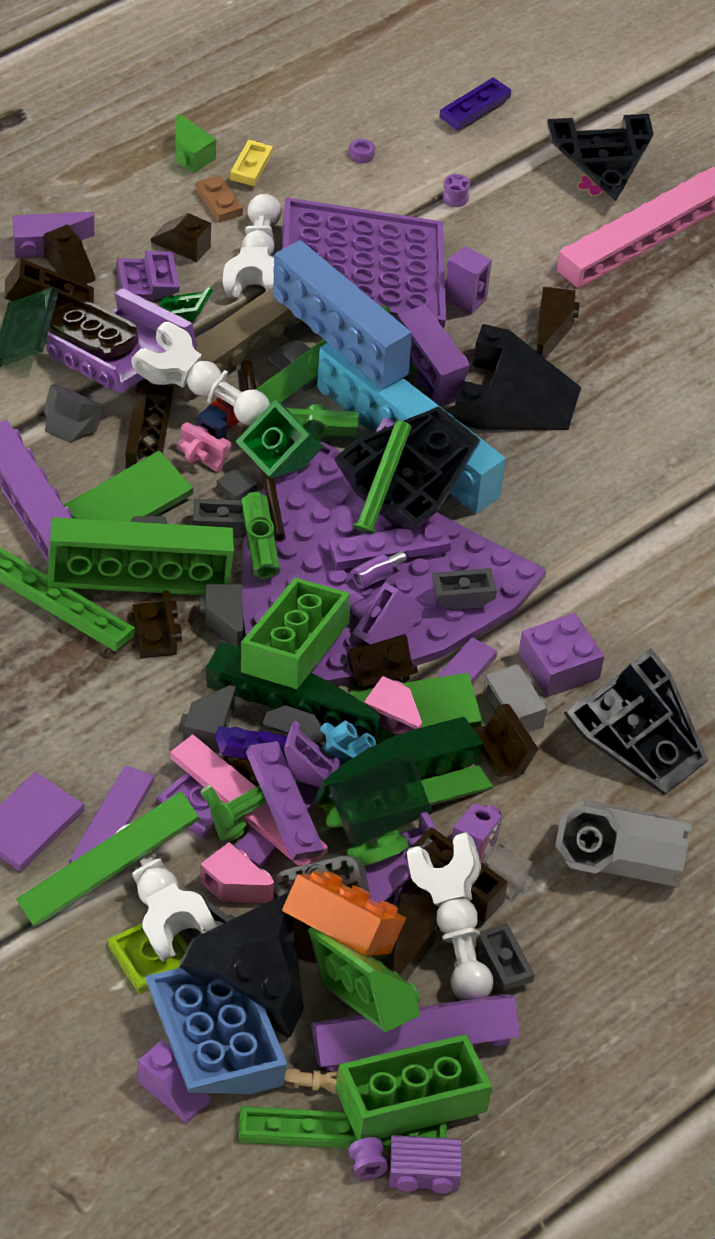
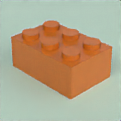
[282,871,406,956]

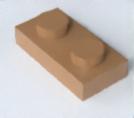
[196,175,243,223]

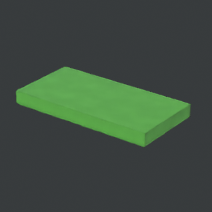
[64,451,193,522]
[348,672,482,744]

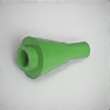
[200,785,246,842]

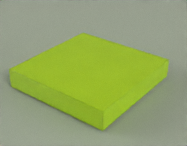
[107,923,188,994]

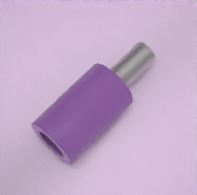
[351,551,407,589]

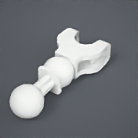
[223,194,282,298]
[131,322,270,426]
[115,824,217,962]
[407,832,493,1000]

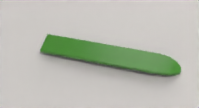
[256,305,391,405]
[326,765,493,827]

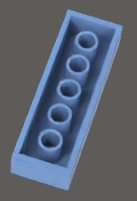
[273,240,412,389]

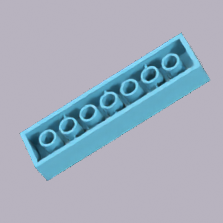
[317,343,506,514]

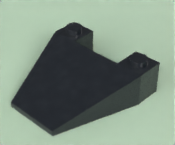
[454,324,581,430]

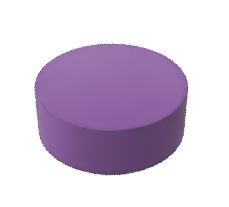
[349,139,375,163]

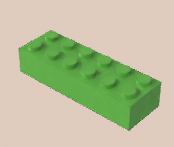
[47,517,234,595]

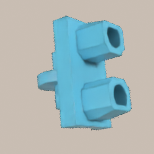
[320,720,376,767]

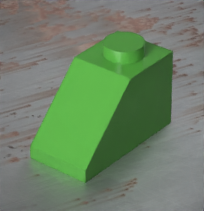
[175,114,216,173]

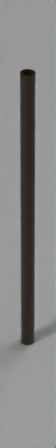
[241,361,286,542]

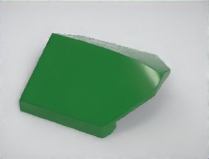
[158,287,213,323]

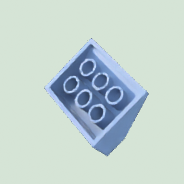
[146,968,287,1094]

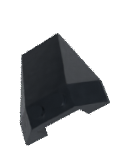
[334,406,480,529]
[563,649,708,795]

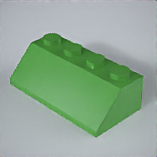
[308,927,421,1032]

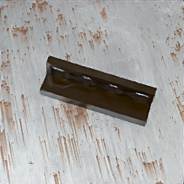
[125,379,173,469]

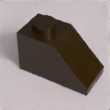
[151,213,211,262]
[44,224,96,284]

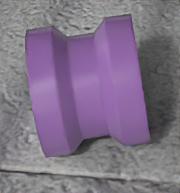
[443,174,470,207]
[348,1137,388,1180]

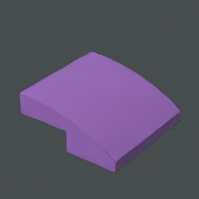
[116,251,180,301]

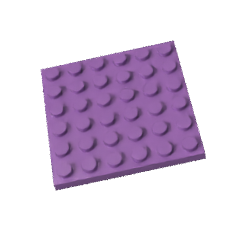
[280,197,446,329]

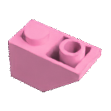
[200,842,274,904]

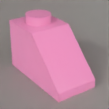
[364,676,422,735]

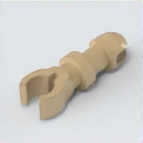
[283,1069,338,1094]

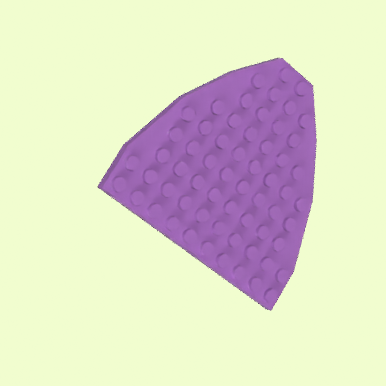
[241,451,546,686]

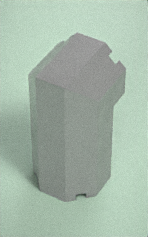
[555,799,692,887]

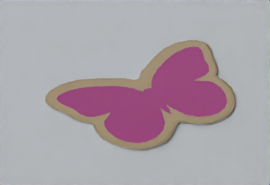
[577,174,605,196]

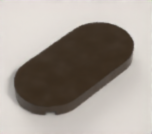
[48,302,139,358]

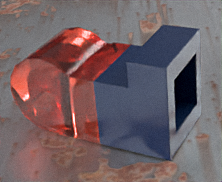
[197,397,240,440]

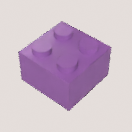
[518,613,604,697]

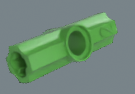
[286,404,359,441]
[241,492,280,580]

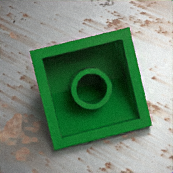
[235,400,324,479]

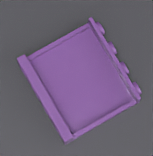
[45,288,197,394]

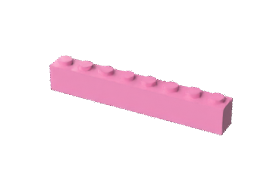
[556,166,715,289]

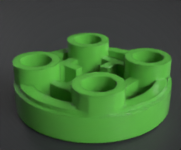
[346,829,409,869]

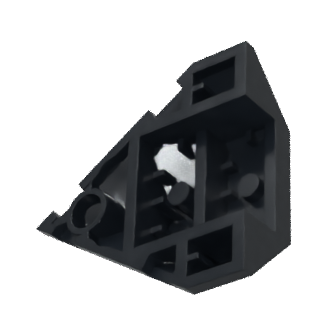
[547,114,654,201]
[179,892,304,1038]

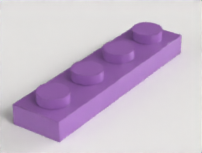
[329,522,451,570]
[246,741,324,861]

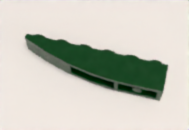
[206,642,381,740]
[314,716,483,806]

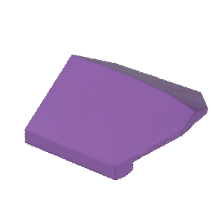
[284,721,340,787]

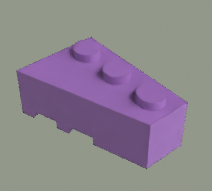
[396,304,470,407]

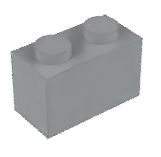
[483,664,548,732]

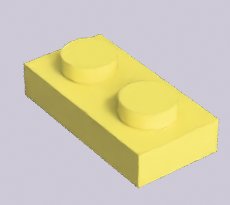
[230,139,273,187]

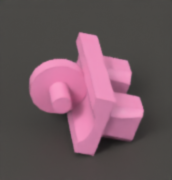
[176,422,231,472]

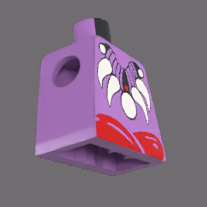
[451,803,502,864]

